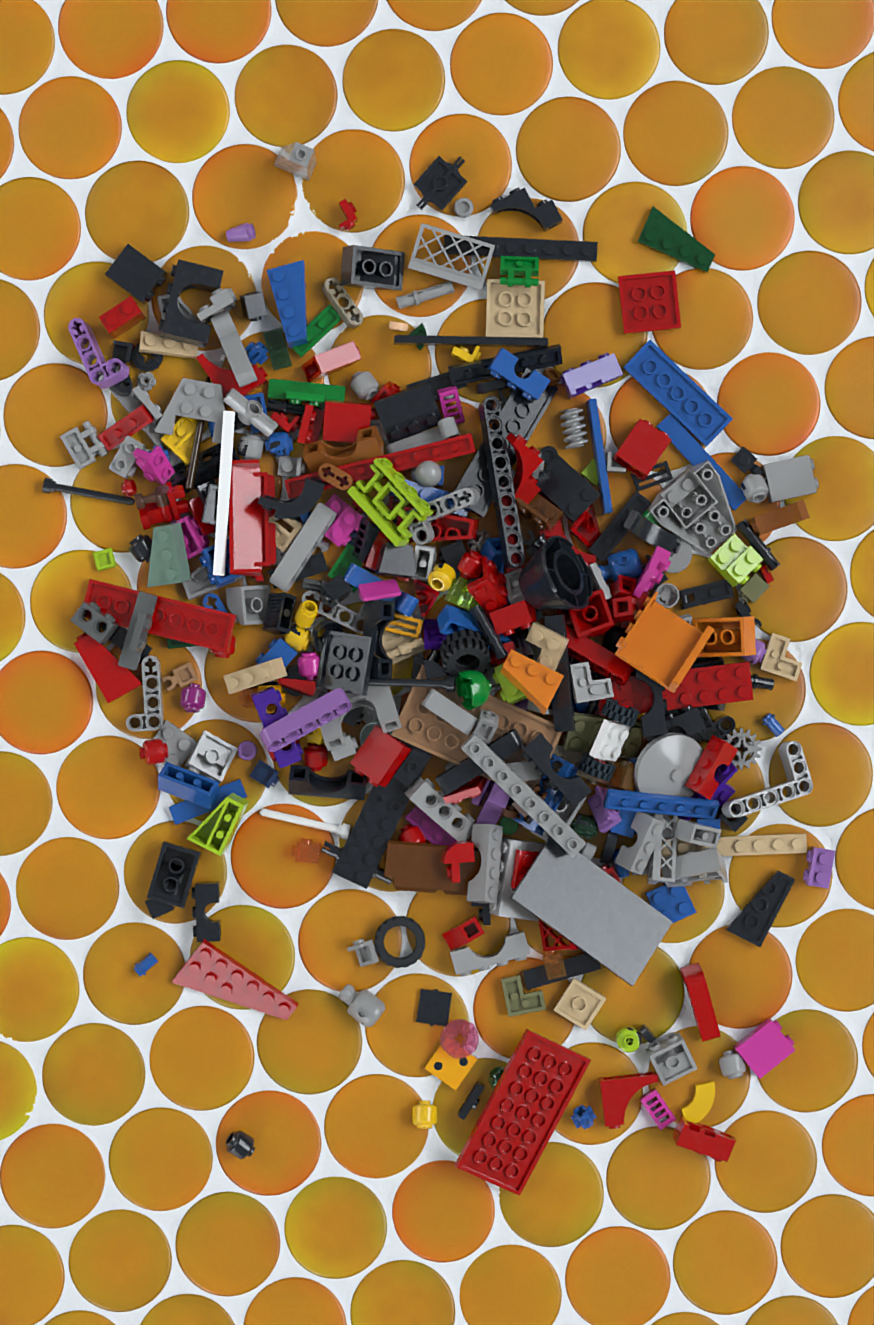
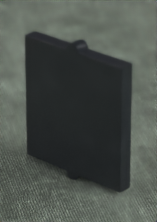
[416,988,452,1026]

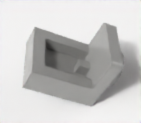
[347,938,379,967]

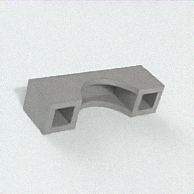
[467,824,503,903]
[450,930,530,976]

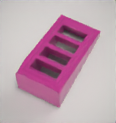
[437,386,465,424]
[639,1087,676,1130]

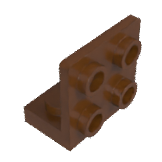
[515,494,564,532]

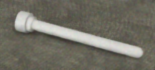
[259,808,351,840]

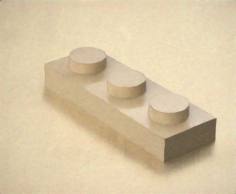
[139,331,198,359]

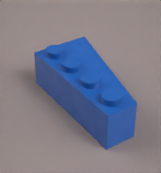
[267,260,308,348]

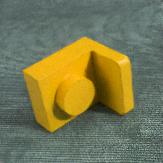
[451,345,482,363]

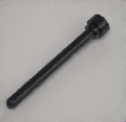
[42,477,135,505]
[368,676,456,692]

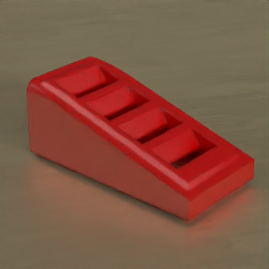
[277,678,317,697]

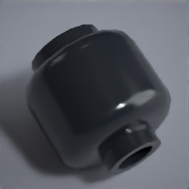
[129,534,152,563]
[226,1130,255,1159]

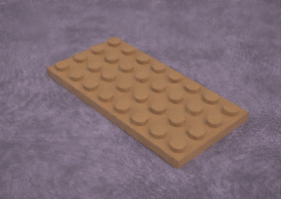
[391,665,562,790]

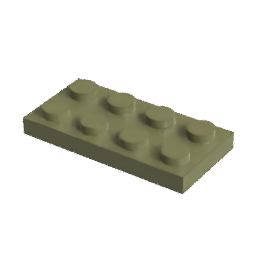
[562,712,642,758]

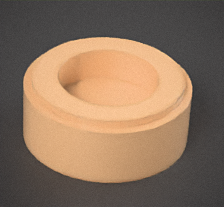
[389,321,408,331]

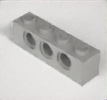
[404,776,475,841]

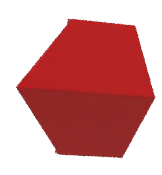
[568,503,601,548]
[413,579,440,618]

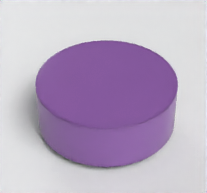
[237,741,257,760]

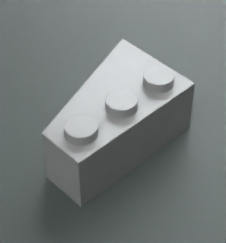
[661,847,728,887]

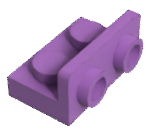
[587,786,622,833]
[803,847,835,889]

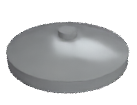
[634,732,703,797]

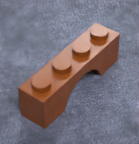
[303,425,384,473]

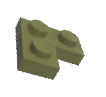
[501,975,546,1017]

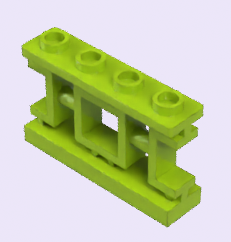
[347,458,433,547]

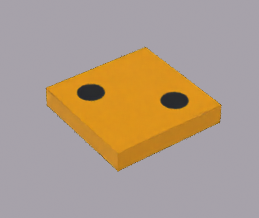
[424,1036,478,1091]

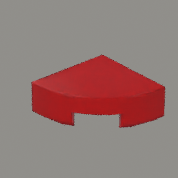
[759,564,774,584]

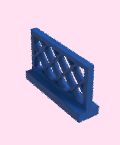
[507,754,578,836]

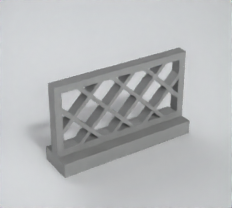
[408,223,495,290]

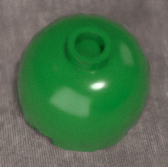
[456,670,491,710]

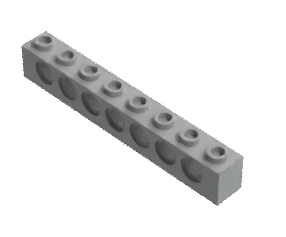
[460,732,586,858]

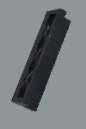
[166,444,240,494]

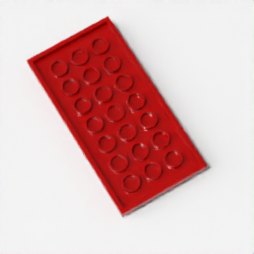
[454,1028,591,1196]

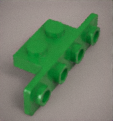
[268,379,346,406]

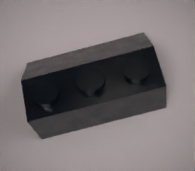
[374,382,442,444]

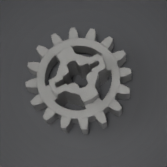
[724,728,762,770]

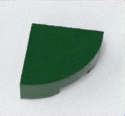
[409,323,427,351]

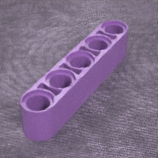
[259,688,352,752]

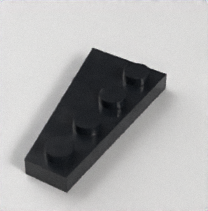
[726,870,795,947]

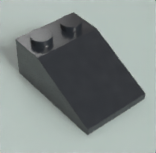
[340,245,404,291]
[536,455,601,522]
[147,841,202,908]

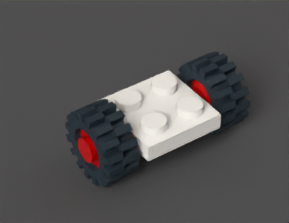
[578,698,639,781]

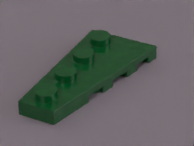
[637,206,715,273]

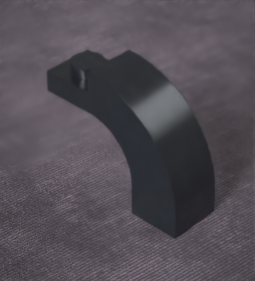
[258,476,326,519]

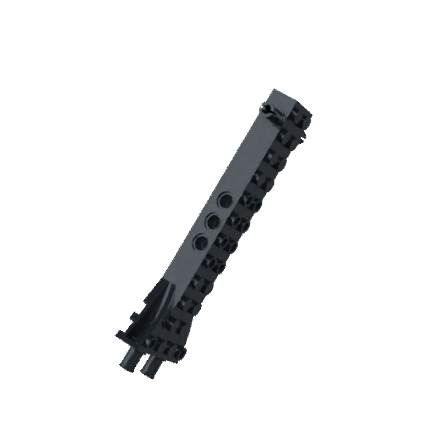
[321,649,448,889]

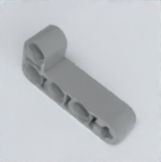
[210,311,258,388]
[384,417,460,454]
[407,487,480,544]
[302,590,364,634]
[126,655,164,732]

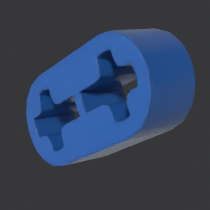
[203,593,228,613]

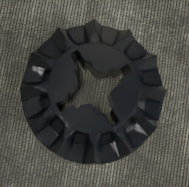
[132,343,163,372]

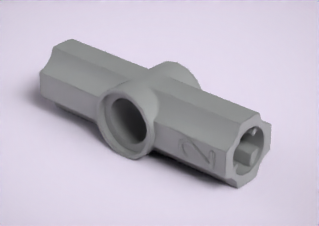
[222,388,278,437]

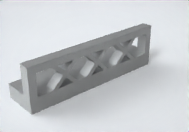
[647,813,678,884]

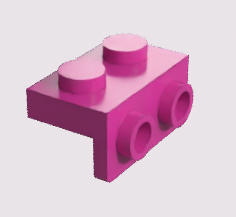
[132,446,175,485]

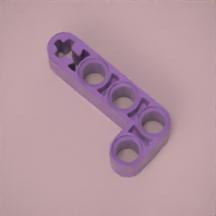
[68,318,129,389]

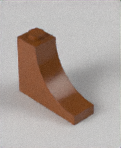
[750,500,810,536]

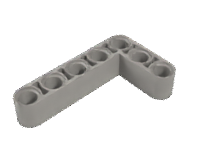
[722,741,813,818]

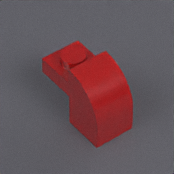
[441,840,475,883]

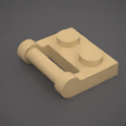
[269,509,304,553]

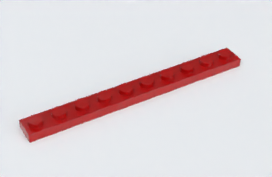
[284,433,476,499]

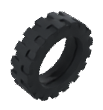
[374,916,425,968]

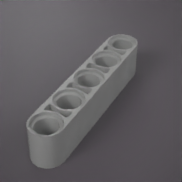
[270,503,337,592]

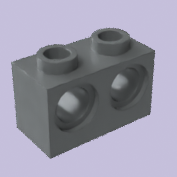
[70,601,119,644]

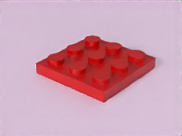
[617,270,681,334]

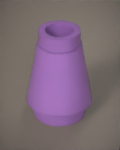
[226,222,256,242]

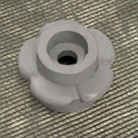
[137,372,156,391]

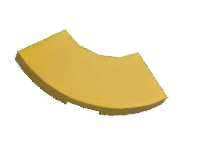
[681,1080,715,1124]

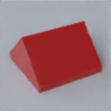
[569,589,615,638]

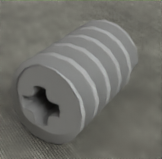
[559,408,588,449]

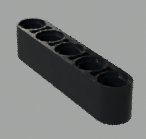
[435,728,525,795]

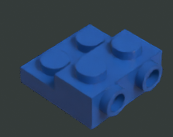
[199,539,243,588]

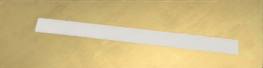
[213,410,235,576]

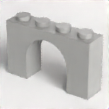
[320,686,402,751]
[489,837,545,921]

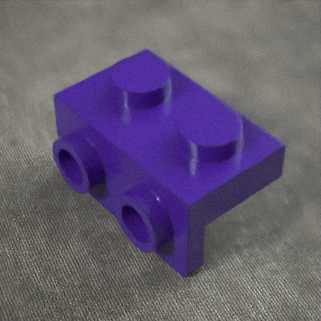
[424,619,448,650]

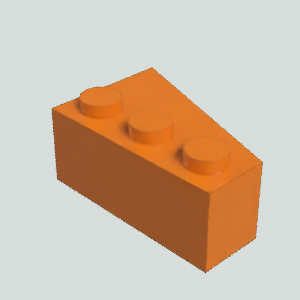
[500,649,564,715]

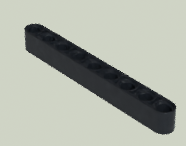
[478,396,525,569]

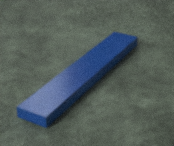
[586,398,613,515]
[656,413,746,511]
[603,789,720,820]

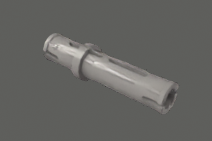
[396,281,454,309]

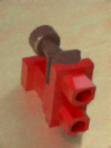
[134,482,190,530]

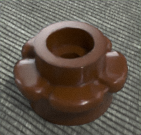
[502,804,520,819]

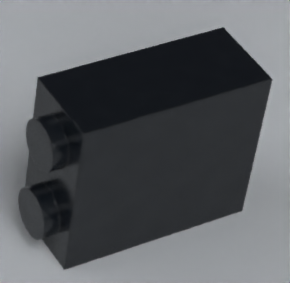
[105,244,167,304]

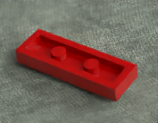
[97,404,154,452]

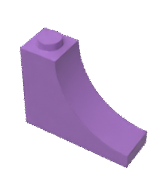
[475,781,510,825]

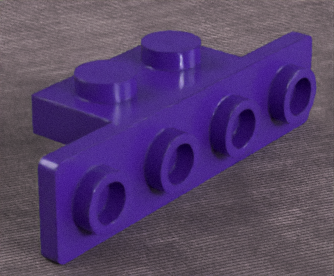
[678,762,738,821]

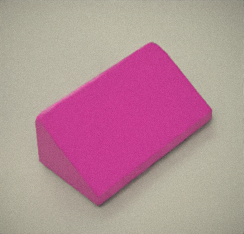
[358,579,401,602]

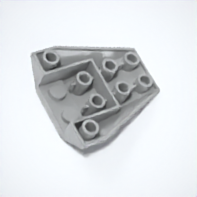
[648,460,737,555]

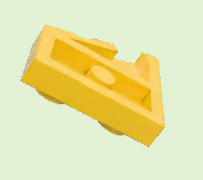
[160,417,197,466]

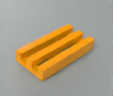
[385,613,423,639]

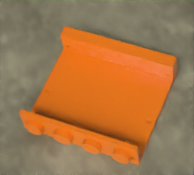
[615,591,715,693]

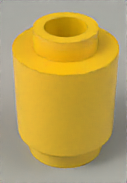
[294,600,318,628]

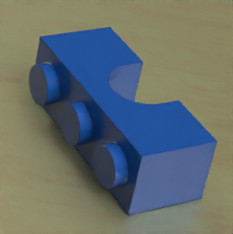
[488,348,551,401]

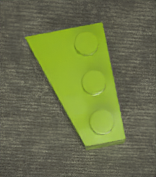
[187,793,249,856]

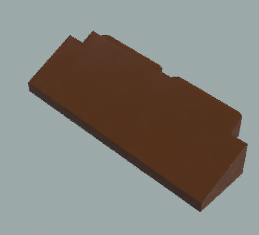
[383,840,481,896]

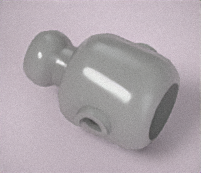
[338,984,385,1027]

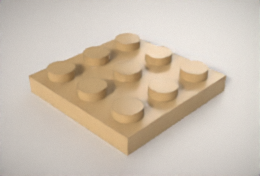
[486,279,545,338]

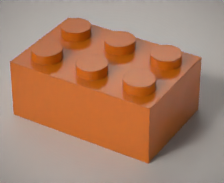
[692,616,756,657]

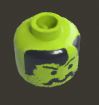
[616,1026,641,1053]

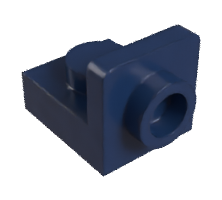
[250,760,280,789]

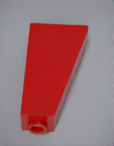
[74,632,143,703]

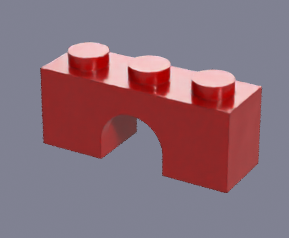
[684,735,738,800]

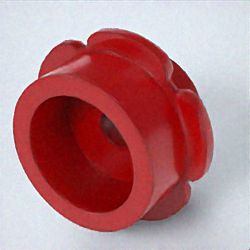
[121,479,137,498]

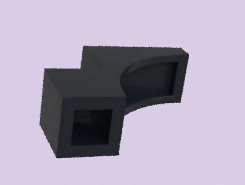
[490,187,563,232]

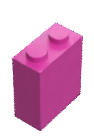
[733,1018,795,1079]

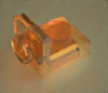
[542,950,567,980]

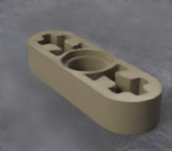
[322,277,363,329]

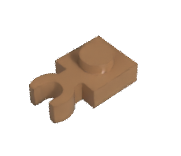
[162,662,199,691]

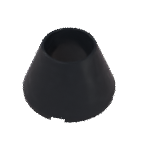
[519,536,593,610]

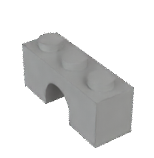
[615,812,665,875]

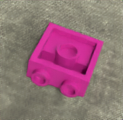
[325,493,364,547]
[175,515,210,560]
[633,546,671,598]

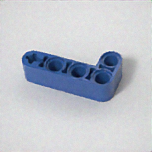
[343,563,419,617]

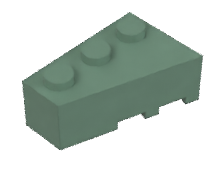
[147,522,191,587]

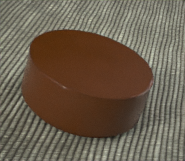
[542,368,561,386]

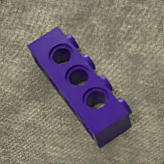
[251,686,303,768]

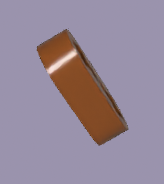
[318,463,353,490]

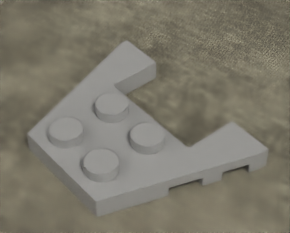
[155,378,225,444]

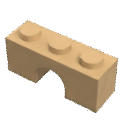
[223,657,287,694]

